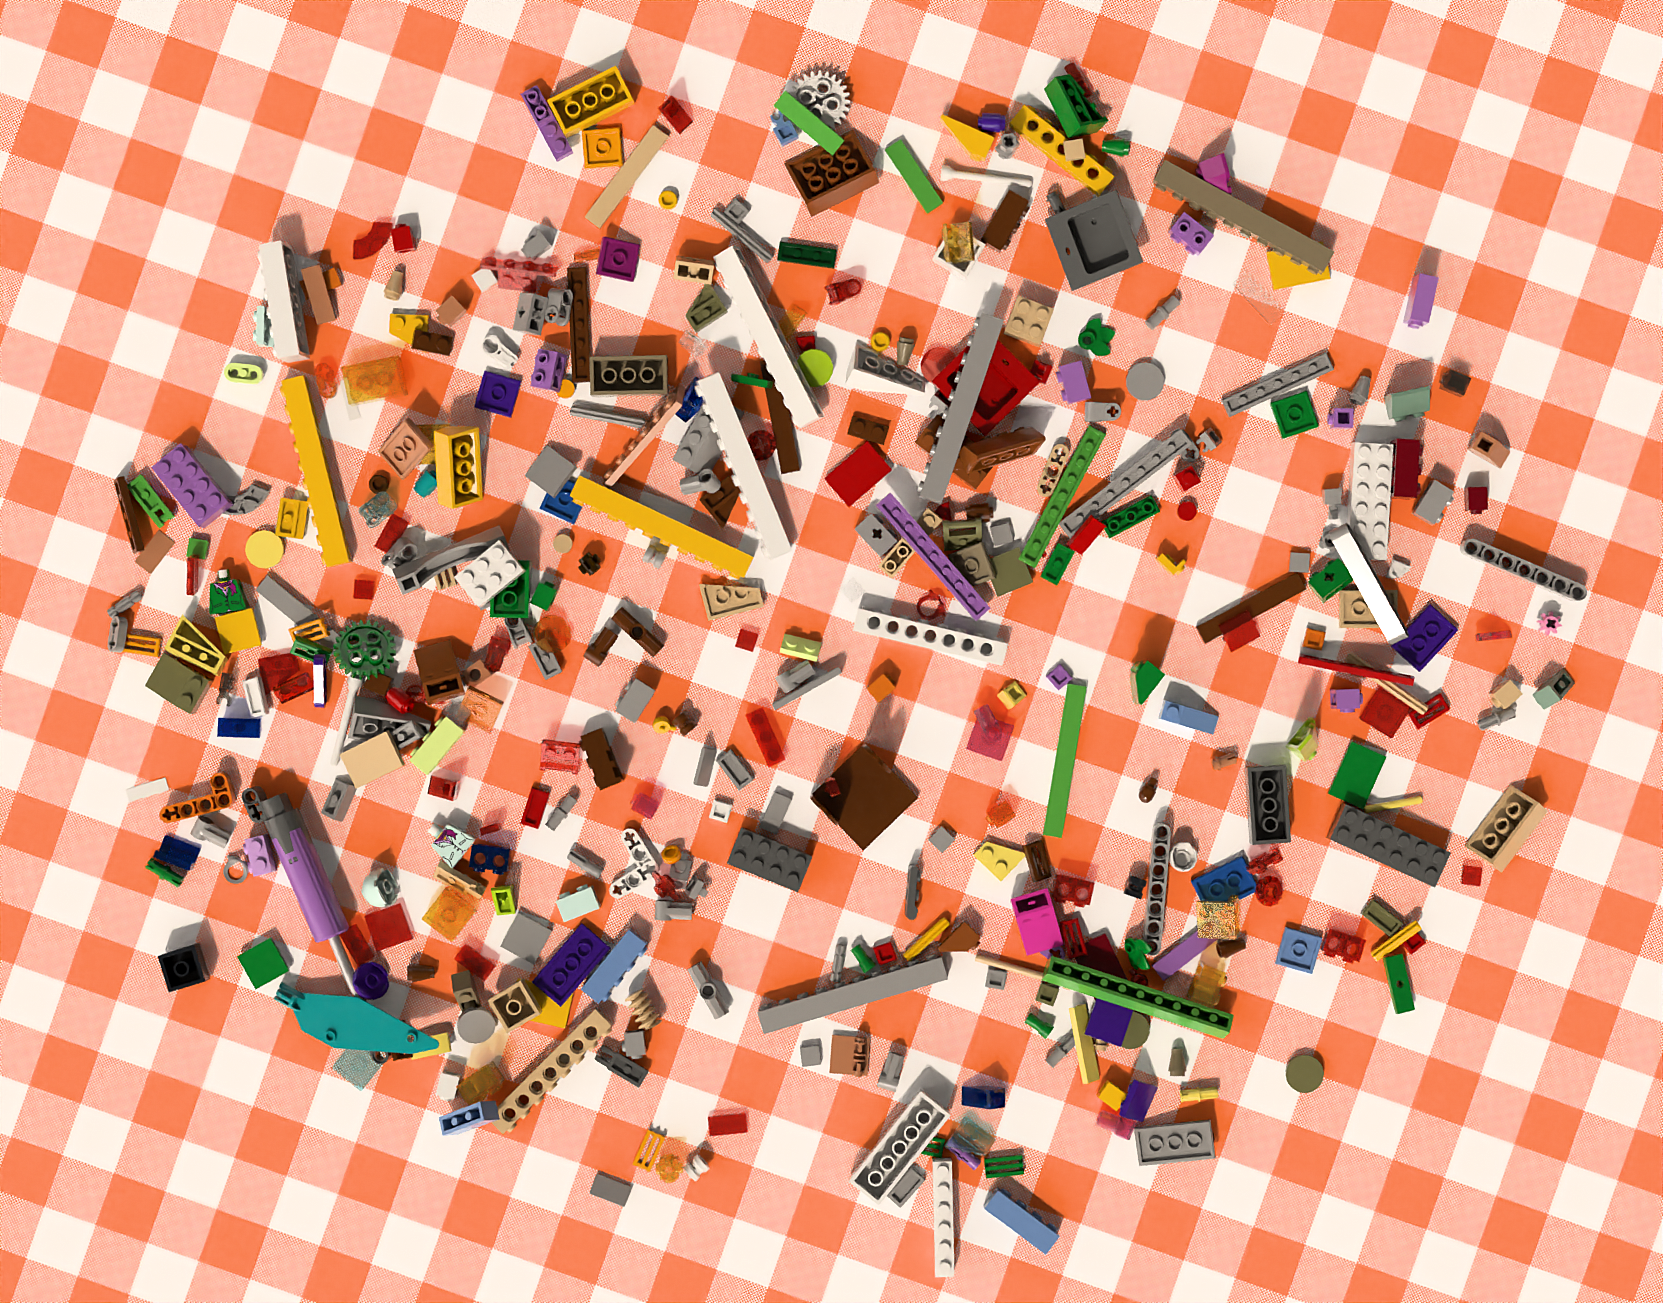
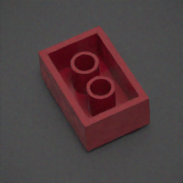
[1390,438,1423,500]

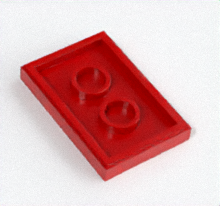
[824,441,892,507]

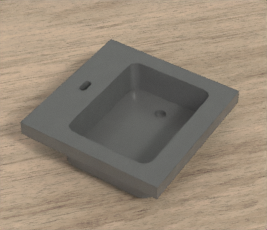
[1045,190,1144,291]

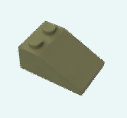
[145,652,214,714]

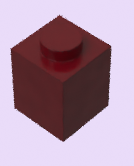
[1464,487,1488,515]

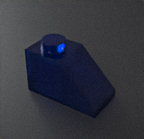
[675,376,703,423]
[217,717,261,738]
[961,1086,1006,1110]

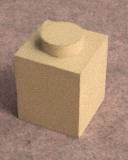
[1489,679,1523,709]

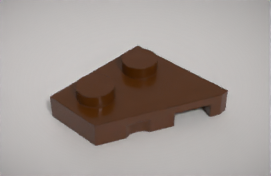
[699,476,741,529]

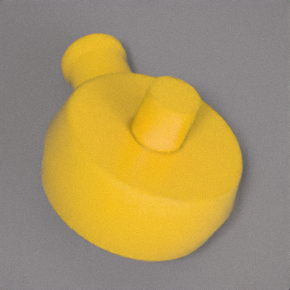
[652,716,676,734]

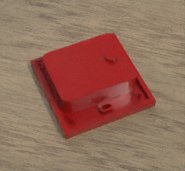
[931,340,1040,436]

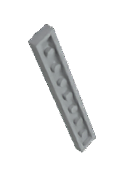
[1059,429,1192,538]

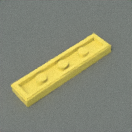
[1069,1004,1100,1084]

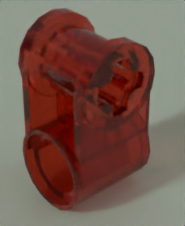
[824,279,862,306]

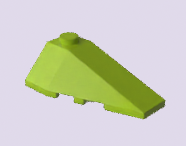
[1285,717,1318,762]

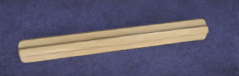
[1345,653,1428,714]

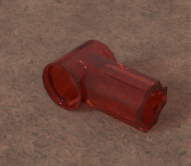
[484,635,511,673]

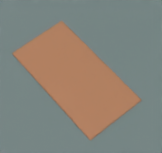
[134,530,175,574]

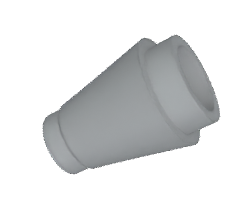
[1349,376,1371,406]

